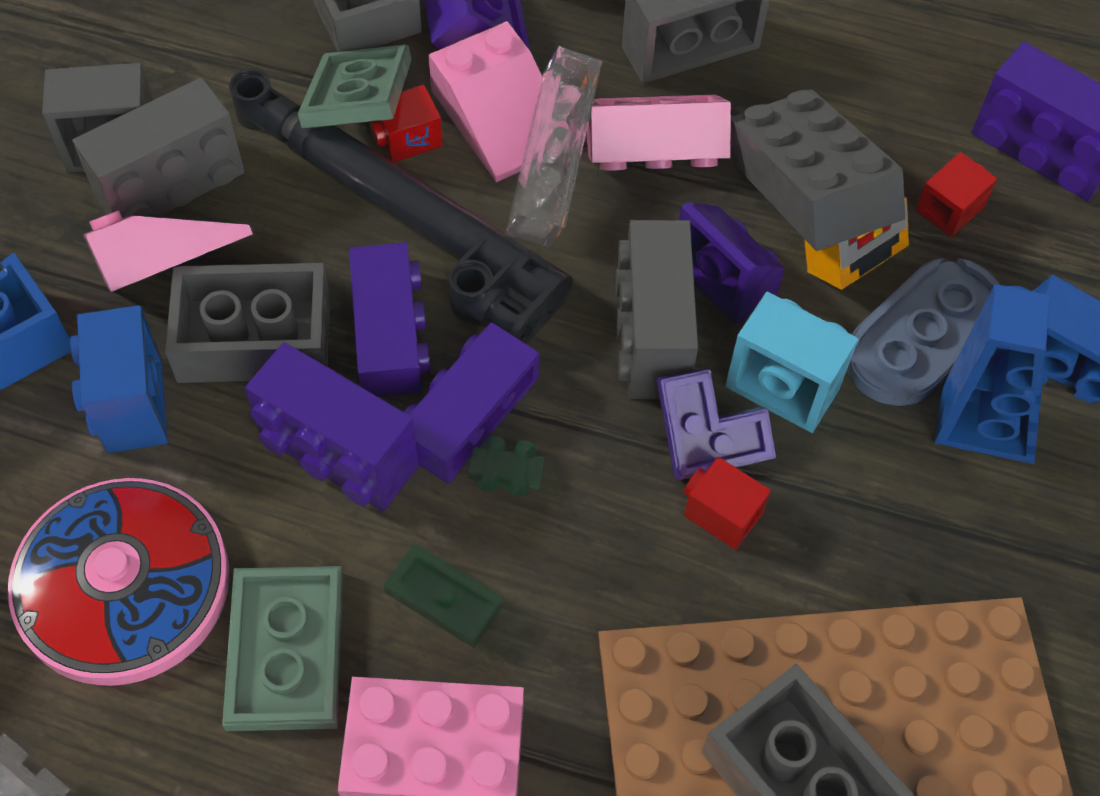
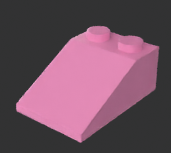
[429,21,574,182]
[83,210,253,292]

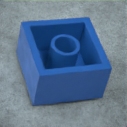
[70,305,169,453]

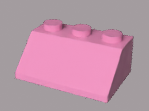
[584,95,731,170]

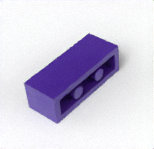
[349,242,430,397]
[404,322,540,484]

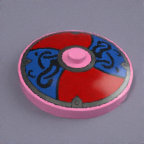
[8,478,230,686]

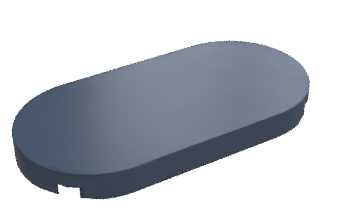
[847,258,999,406]

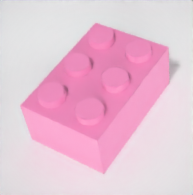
[338,677,524,796]

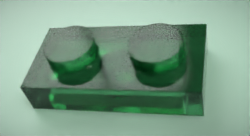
[383,543,504,648]

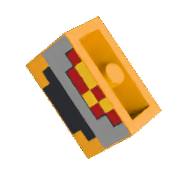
[805,197,909,290]

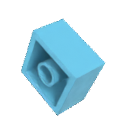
[725,291,859,434]

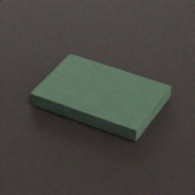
[298,44,412,128]
[222,566,343,732]

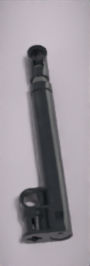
[229,69,573,344]

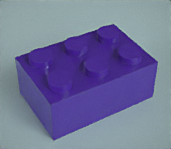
[971,41,1100,202]
[244,342,419,512]

